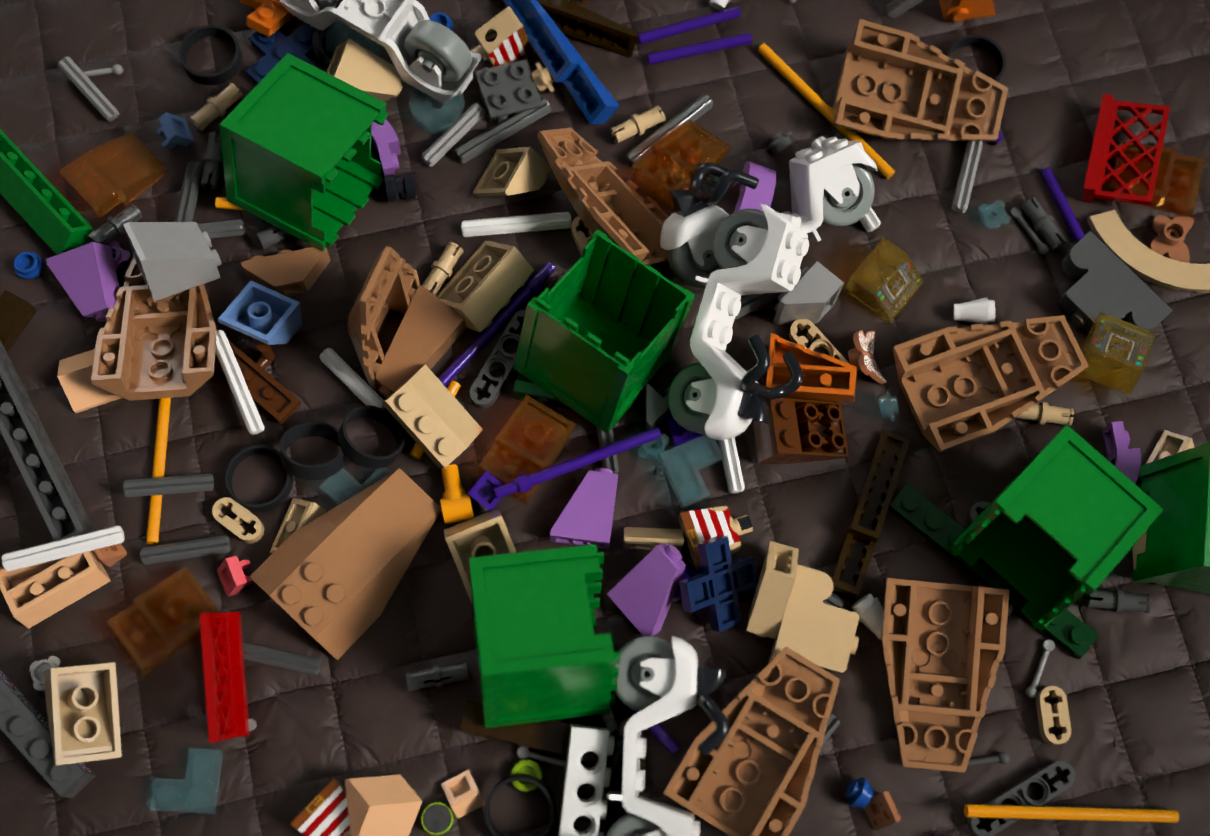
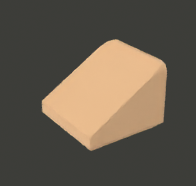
[441,769,485,818]

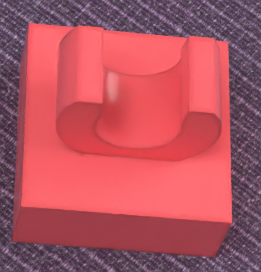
[217,556,253,597]

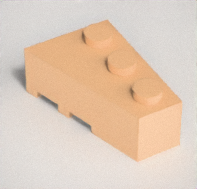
[0,551,111,629]

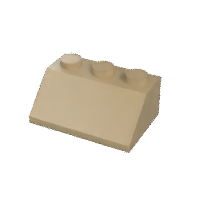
[436,240,534,332]
[381,364,483,468]

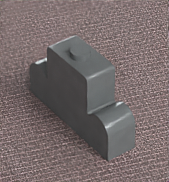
[1057,231,1173,340]

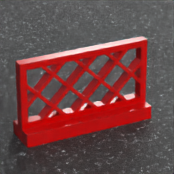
[1082,94,1170,206]
[199,612,250,743]

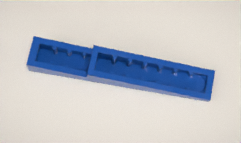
[503,0,620,124]

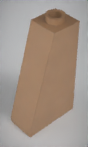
[375,285,467,399]

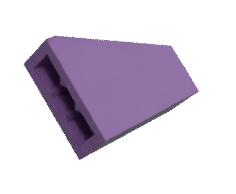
[46,242,119,322]
[550,468,618,550]
[607,543,686,637]

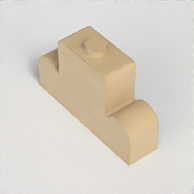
[768,564,859,673]

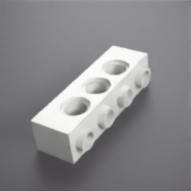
[558,724,614,836]

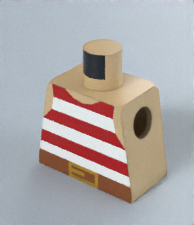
[470,6,532,67]
[678,506,753,572]
[291,779,351,836]

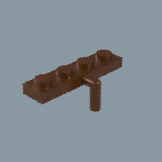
[214,340,301,425]

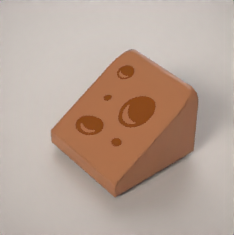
[92,543,127,567]
[864,791,901,830]

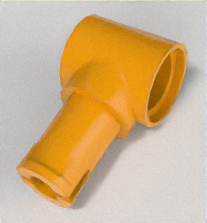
[440,464,474,525]

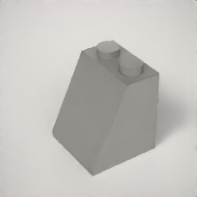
[123,222,222,302]

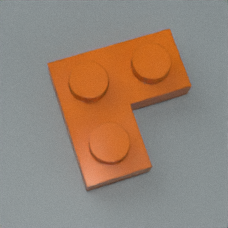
[239,0,294,37]

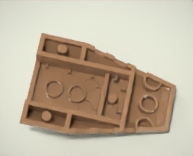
[833,19,1008,141]
[537,128,669,269]
[347,246,420,391]
[91,256,217,401]
[893,315,1089,452]
[250,468,442,661]
[881,578,1010,773]
[663,647,840,836]

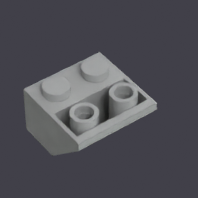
[773,261,844,325]

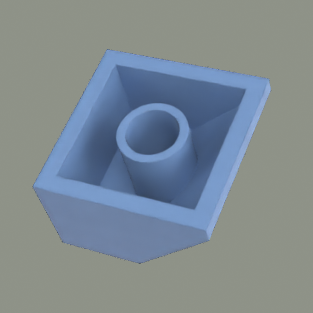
[218,281,302,345]

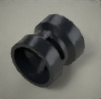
[385,172,417,203]

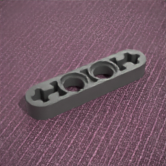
[470,310,526,409]
[967,761,1076,836]

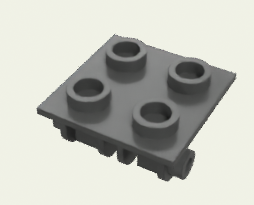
[475,60,543,124]

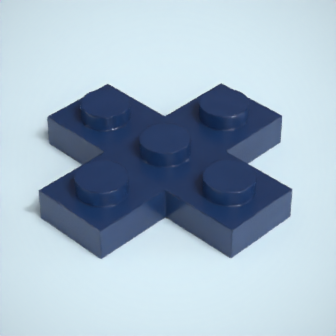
[246,22,326,84]
[679,535,759,632]

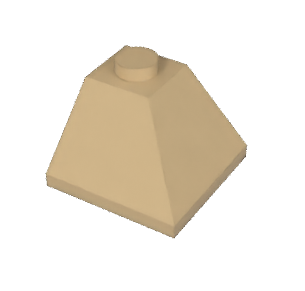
[472,147,551,197]

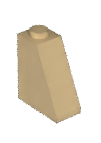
[327,38,403,102]
[746,541,799,639]

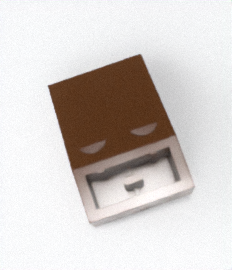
[752,398,849,464]

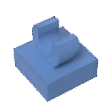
[157,112,194,149]

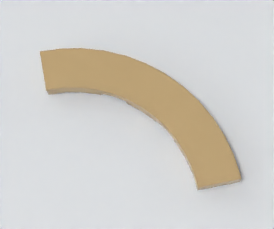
[1087,210,1210,293]

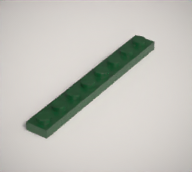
[888,484,1099,659]

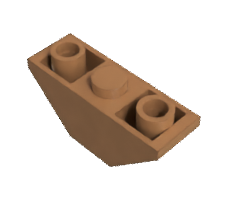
[241,245,331,296]

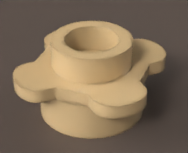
[531,62,555,92]

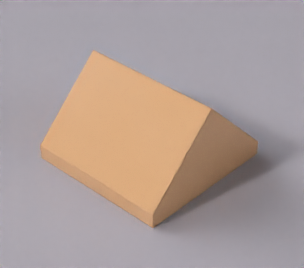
[57,349,122,413]
[345,774,422,836]

